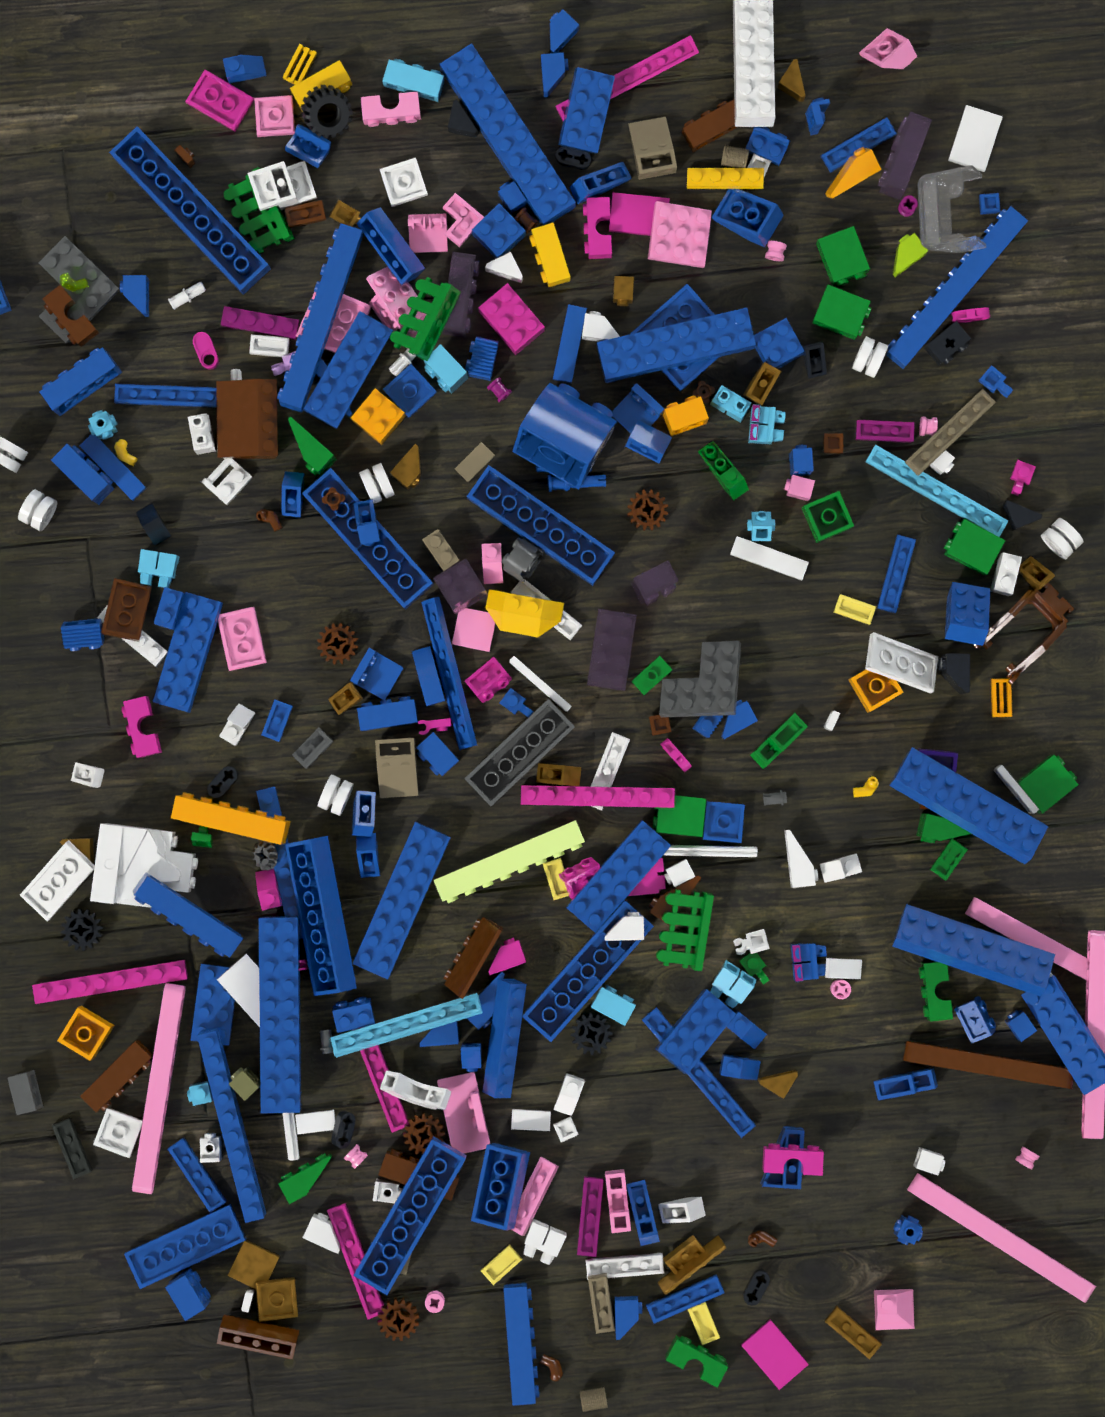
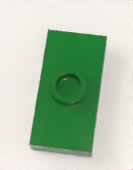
[631,656,672,695]
[929,838,968,881]

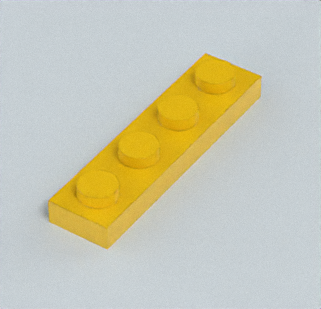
[687,168,764,189]

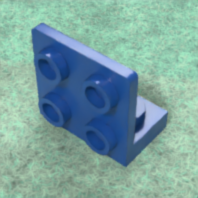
[612,383,665,434]
[350,648,403,700]

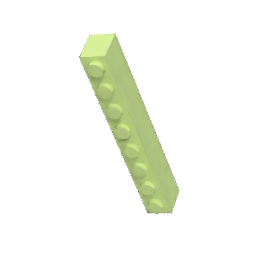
[434,820,585,903]

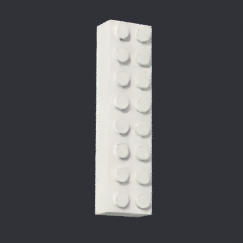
[733,0,775,127]

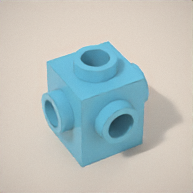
[88,410,118,440]
[747,511,775,541]

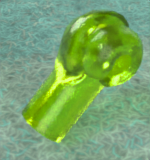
[60,273,89,292]

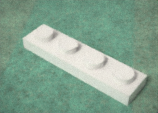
[97,605,168,667]

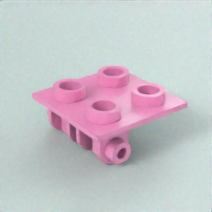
[408,214,448,253]

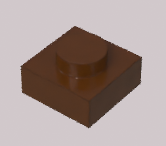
[175,145,196,168]
[823,433,843,454]
[649,715,671,736]

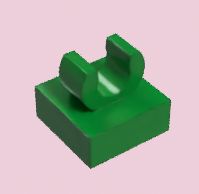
[191,825,213,848]

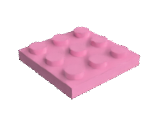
[648,201,712,268]
[296,292,371,353]

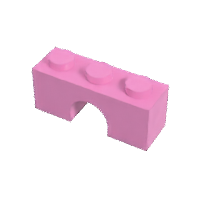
[361,91,421,127]
[605,1169,631,1233]

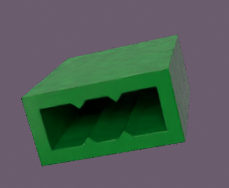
[816,226,870,286]
[812,285,872,340]
[944,519,1005,576]
[1017,755,1078,814]
[652,796,706,837]

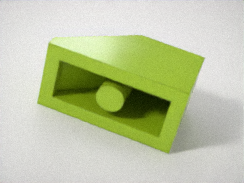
[893,233,928,277]

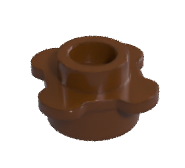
[692,381,715,403]
[322,487,345,511]

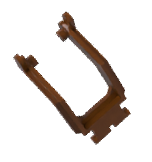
[973,582,1074,685]

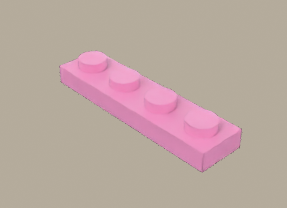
[511,1157,559,1236]

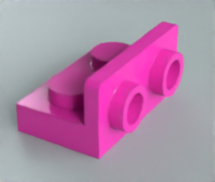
[465,657,512,703]
[559,857,600,899]

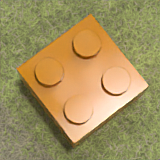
[351,388,406,445]
[663,396,709,436]
[848,669,904,713]
[57,1006,115,1061]

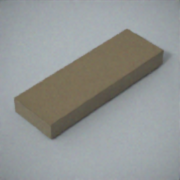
[588,1273,615,1334]

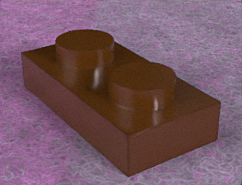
[285,200,326,228]

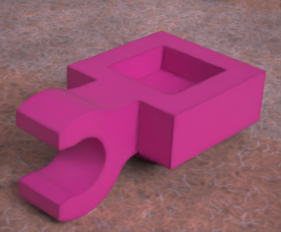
[1010,460,1036,496]
[418,718,452,735]

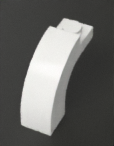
[380,1071,452,1110]

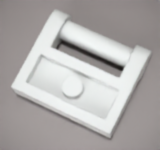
[202,458,253,505]

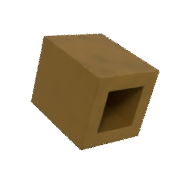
[613,276,634,306]

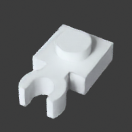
[733,929,770,955]

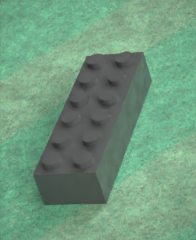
[464,699,575,806]

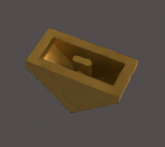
[777,59,805,102]
[1018,556,1055,590]
[328,682,363,715]
[60,838,94,864]
[758,1070,798,1099]

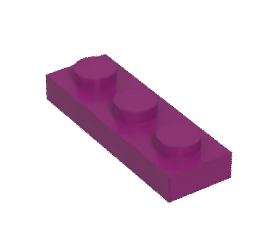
[855,420,914,442]

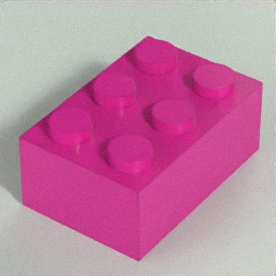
[478,283,545,355]

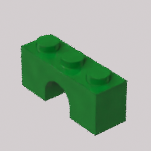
[919,961,953,1022]
[665,1336,728,1388]

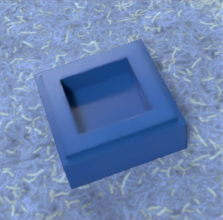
[979,193,1001,215]

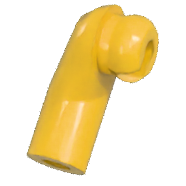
[114,439,137,466]
[853,776,879,797]

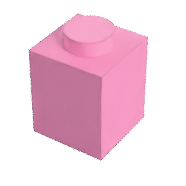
[784,475,815,501]

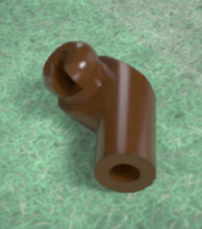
[256,509,283,532]
[748,1230,777,1247]
[540,1354,563,1381]

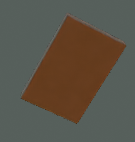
[101,578,152,642]

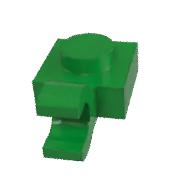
[739,952,769,985]

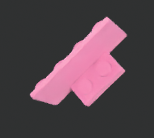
[366,267,426,338]
[437,1072,490,1153]

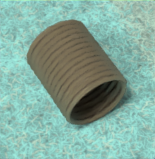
[721,145,749,168]
[580,1387,608,1412]

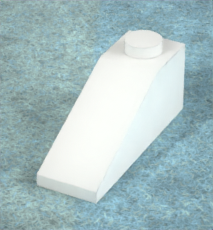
[784,830,818,888]

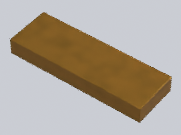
[824,1306,882,1359]

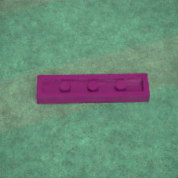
[221,306,300,340]
[577,1176,603,1257]

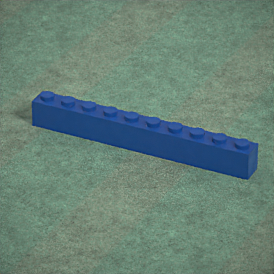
[886,206,1028,369]
[277,223,363,413]
[197,1027,266,1223]

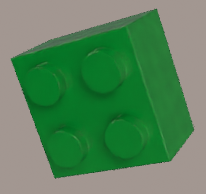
[802,491,854,543]

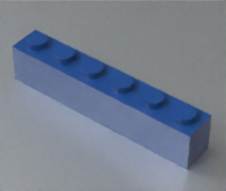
[133,872,243,958]
[482,979,527,1098]
[504,1283,539,1406]

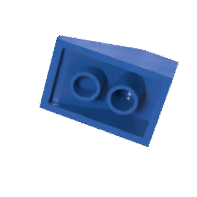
[712,189,784,247]

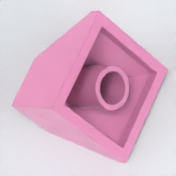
[859,28,917,69]
[874,1289,915,1330]

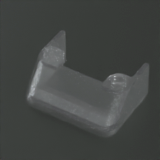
[918,165,986,253]

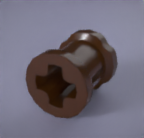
[514,207,539,233]

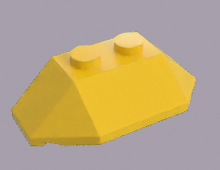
[486,589,564,637]

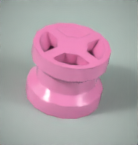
[765,241,787,261]
[919,417,938,437]
[830,979,851,999]
[344,1144,368,1169]
[1015,1146,1040,1170]
[425,1291,445,1313]

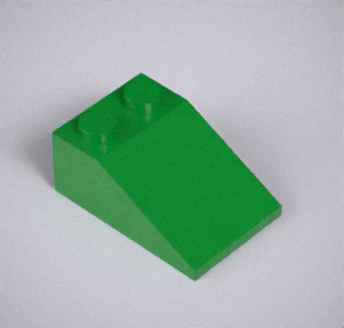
[288,416,337,476]
[916,813,971,844]

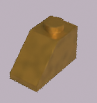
[743,362,781,405]
[390,444,421,490]
[536,763,581,786]

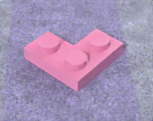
[443,193,484,247]

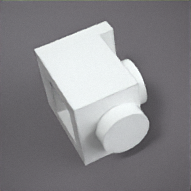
[200,1133,222,1163]
[373,1179,402,1203]

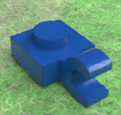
[979,365,1013,398]
[499,688,533,718]

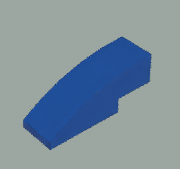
[412,646,445,706]
[874,1067,938,1100]

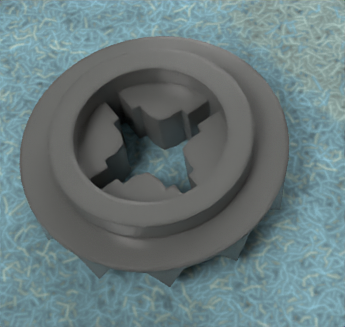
[252,840,278,870]

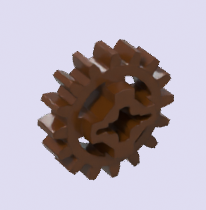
[627,489,668,531]
[317,623,359,665]
[403,1112,445,1154]
[377,1298,419,1341]

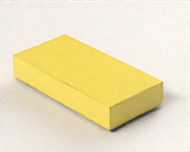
[833,594,876,625]
[543,858,569,900]
[481,1244,522,1285]
[688,1302,720,1345]

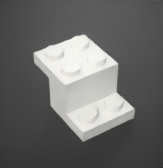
[248,161,317,211]

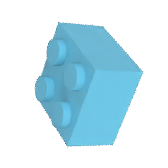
[424,344,468,394]

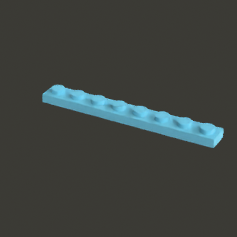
[865,445,1008,537]
[331,993,483,1058]

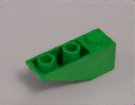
[698,441,749,501]
[279,1153,332,1204]

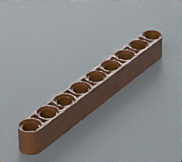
[903,1041,1074,1089]

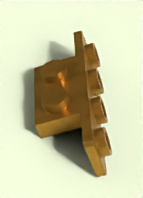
[658,1235,726,1295]

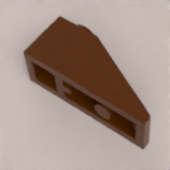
[648,875,701,925]

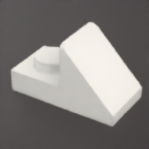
[219,704,255,746]
[71,762,104,788]
[819,854,862,882]

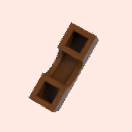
[42,285,99,347]

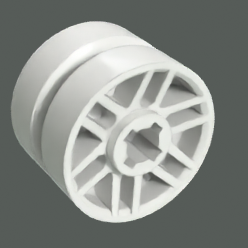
[852,336,888,378]
[0,437,28,473]
[359,463,395,504]
[18,489,57,531]
[1041,518,1084,560]
[318,774,354,816]

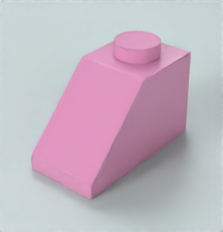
[482,543,503,584]

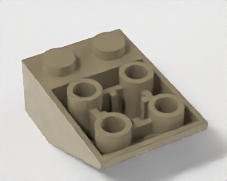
[628,117,677,180]
[375,738,418,798]

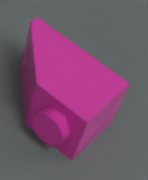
[255,868,282,911]
[488,938,526,975]

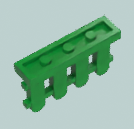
[224,167,295,254]
[390,277,461,361]
[656,889,714,971]

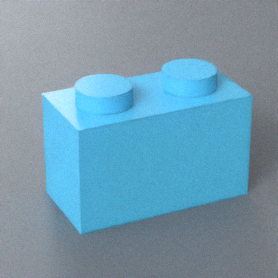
[591,985,636,1026]

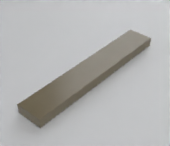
[905,389,996,476]

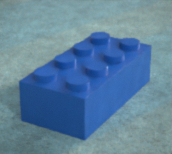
[558,67,615,154]
[39,347,122,416]
[655,989,736,1074]
[471,1143,530,1231]

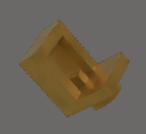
[329,200,361,227]

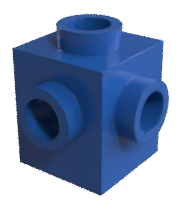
[893,1215,923,1245]

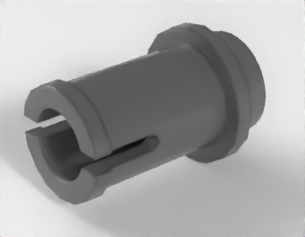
[763,790,787,806]
[320,1029,334,1054]

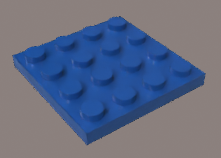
[630,284,720,392]

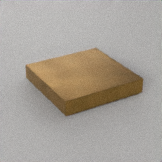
[228,1240,280,1289]
[256,1277,298,1322]

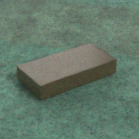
[455,442,495,483]

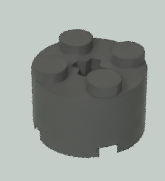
[501,538,544,583]

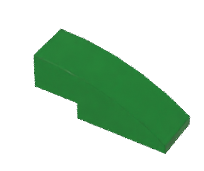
[750,713,808,769]

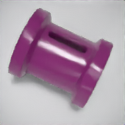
[898,195,918,217]
[487,377,512,403]

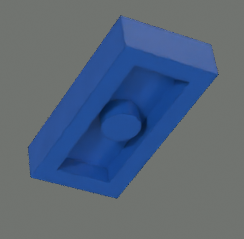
[261,699,293,742]

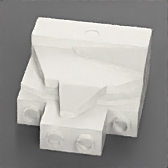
[90,823,198,907]

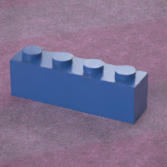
[356,207,425,285]

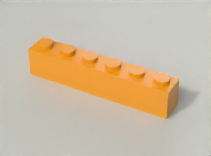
[171,793,291,845]

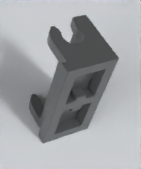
[292,727,334,769]
[7,1070,44,1115]

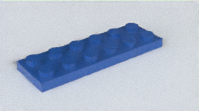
[303,311,393,429]
[153,592,223,713]
[566,820,671,933]
[1021,975,1105,1095]
[124,1204,246,1289]

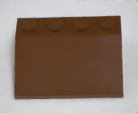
[216,379,278,459]
[443,916,503,999]

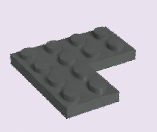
[39,236,120,344]
[659,641,741,717]

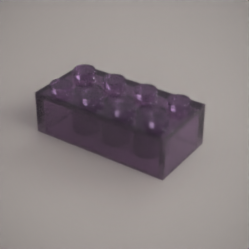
[878,111,932,200]
[442,252,480,338]
[631,561,679,606]
[587,609,637,692]

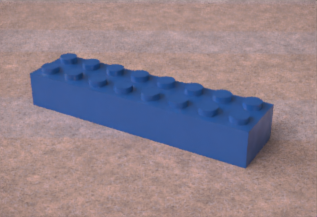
[597,308,756,383]
[467,465,615,586]
[302,468,434,610]
[889,747,1048,864]
[353,822,451,979]
[285,836,357,996]
[522,900,654,1042]
[892,904,1055,997]
[353,1136,467,1295]

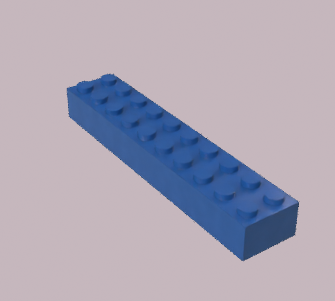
[440,43,576,226]
[109,126,271,295]
[259,916,301,1113]

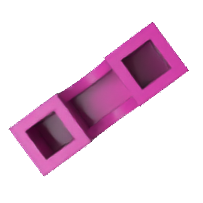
[583,197,612,259]
[122,696,162,758]
[762,1143,824,1176]

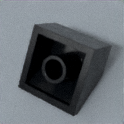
[937,654,970,694]

